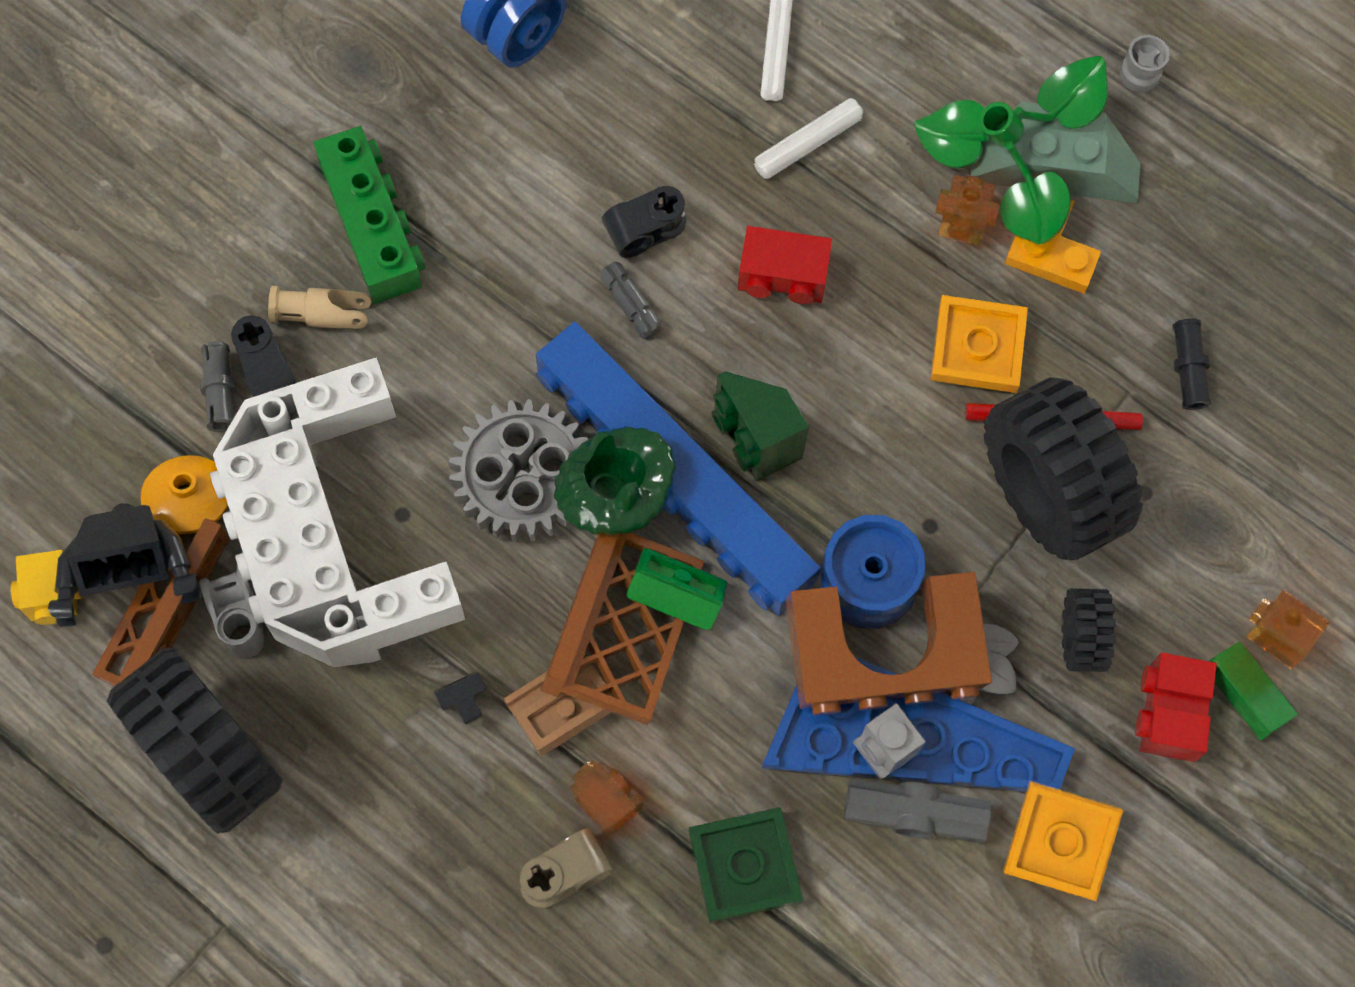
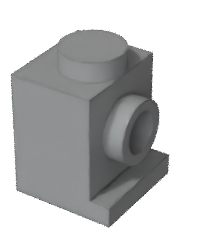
[853,703,925,780]

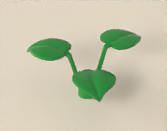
[914,56,1108,245]

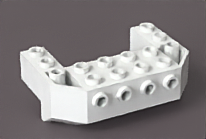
[210,357,465,667]

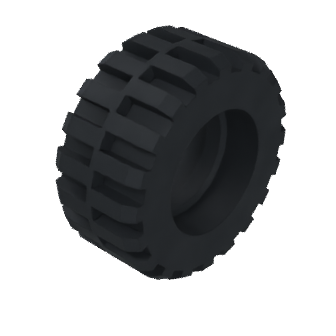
[984,377,1143,560]
[107,648,283,834]

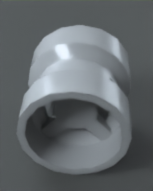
[1119,35,1170,92]

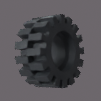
[1061,588,1116,672]

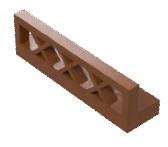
[92,518,230,686]

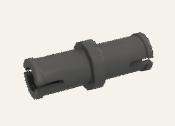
[200,341,236,432]

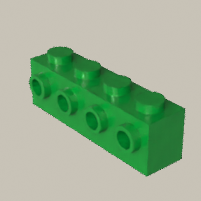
[313,125,426,304]

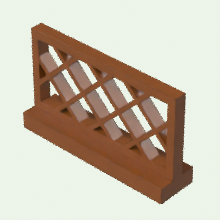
[540,532,704,725]

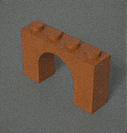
[785,572,992,715]

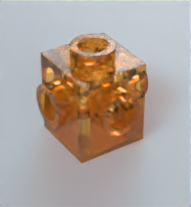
[935,175,1000,245]

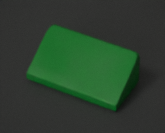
[626,548,728,630]
[1210,641,1298,741]

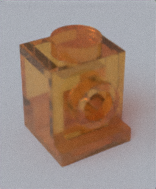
[570,760,643,838]

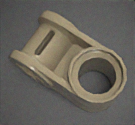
[519,828,614,909]

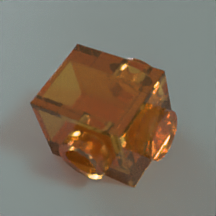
[1246,589,1330,669]

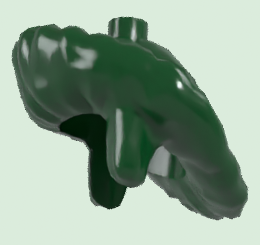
[554,426,676,535]

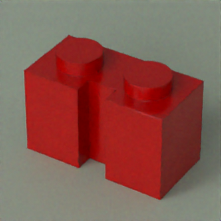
[737,225,832,304]
[1135,652,1217,762]

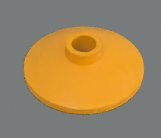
[140,455,229,535]

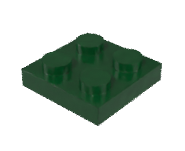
[688,807,803,924]

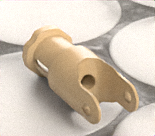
[268,286,371,329]

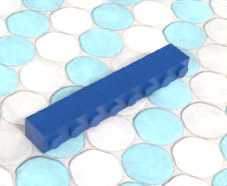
[536,321,821,616]

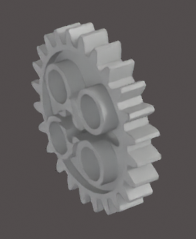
[449,399,588,542]

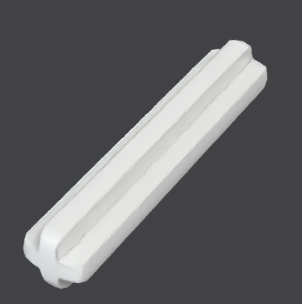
[761,0,793,101]
[754,98,863,179]

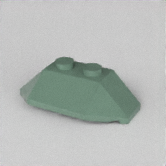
[969,102,1140,203]

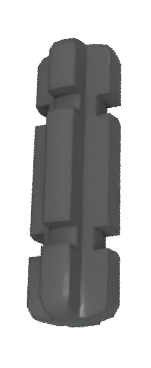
[601,262,661,339]

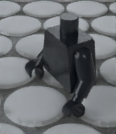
[48,503,201,627]

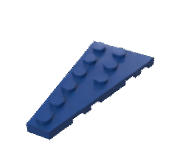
[762,656,1075,792]

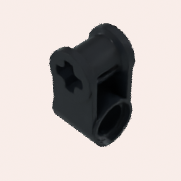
[602,186,686,258]
[231,315,296,397]

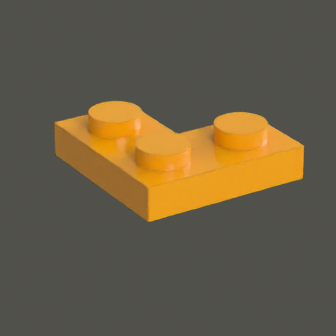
[1004,200,1101,294]

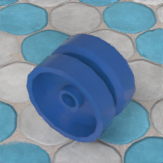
[460,0,566,68]
[821,515,925,629]

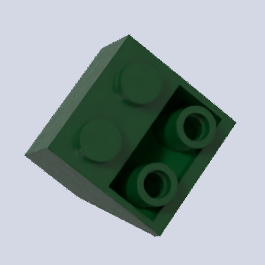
[712,371,809,482]

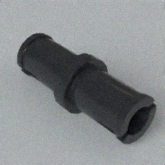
[1172,318,1211,410]

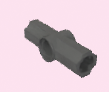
[844,778,991,843]

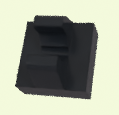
[433,672,486,725]

